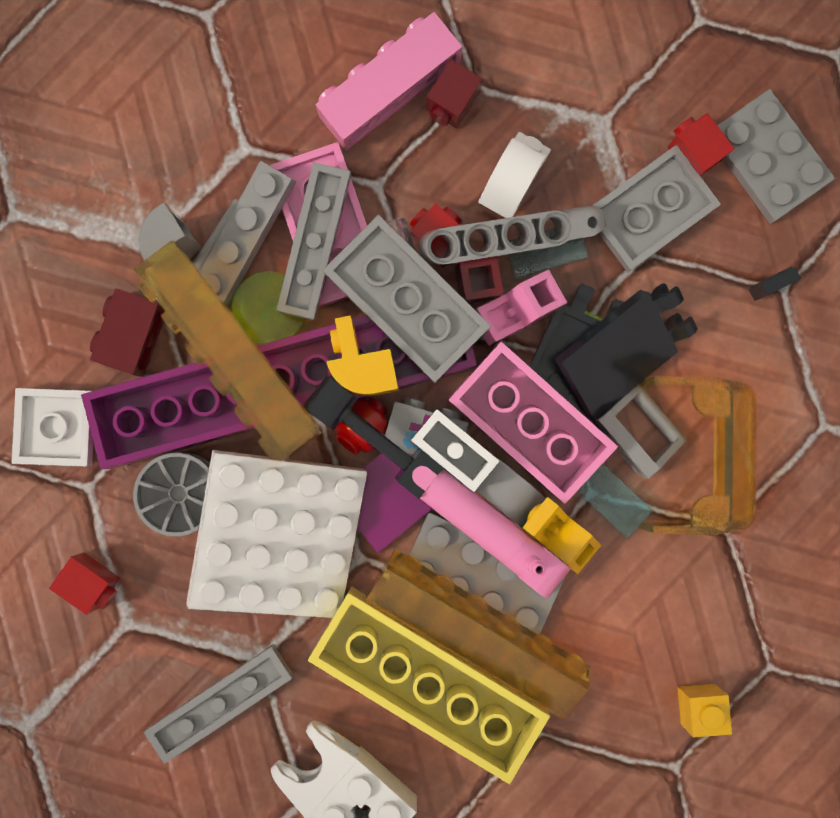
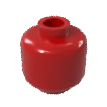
[334,398,389,455]

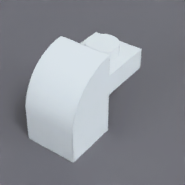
[478,132,551,218]

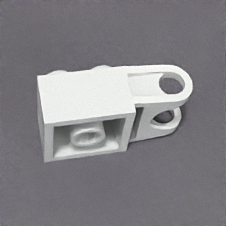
[271,720,417,818]

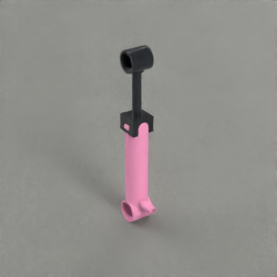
[303,375,571,599]

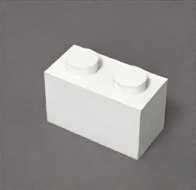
[411,410,499,492]

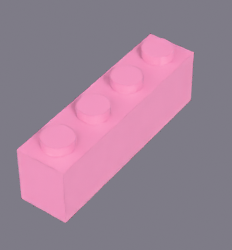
[315,12,462,151]

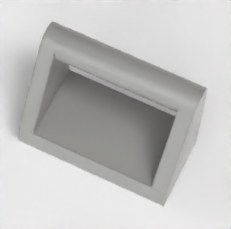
[592,384,687,479]

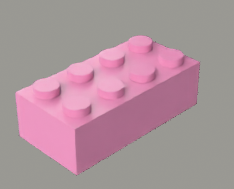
[449,341,618,504]

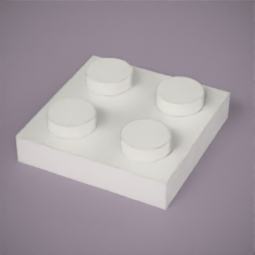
[12,388,93,466]

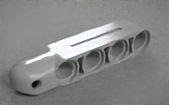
[418,206,606,265]

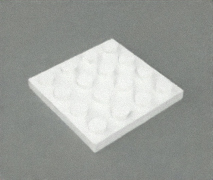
[186,450,367,618]

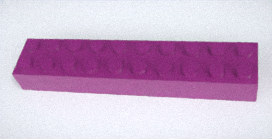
[81,316,477,470]

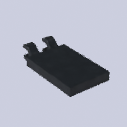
[529,283,624,419]
[554,283,698,421]

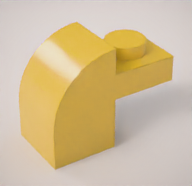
[327,315,399,396]
[523,497,602,575]

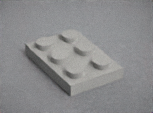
[717,89,835,224]
[592,144,721,273]

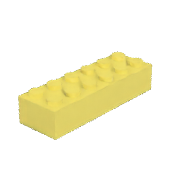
[308,586,550,784]

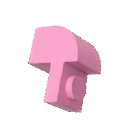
[475,269,567,346]

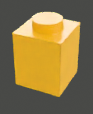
[677,684,732,738]

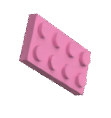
[269,142,367,309]

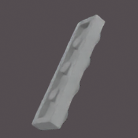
[188,160,296,312]
[276,162,351,321]
[144,644,294,764]

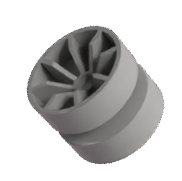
[133,452,210,536]

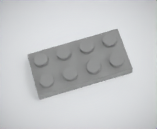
[322,214,491,383]
[398,512,565,643]

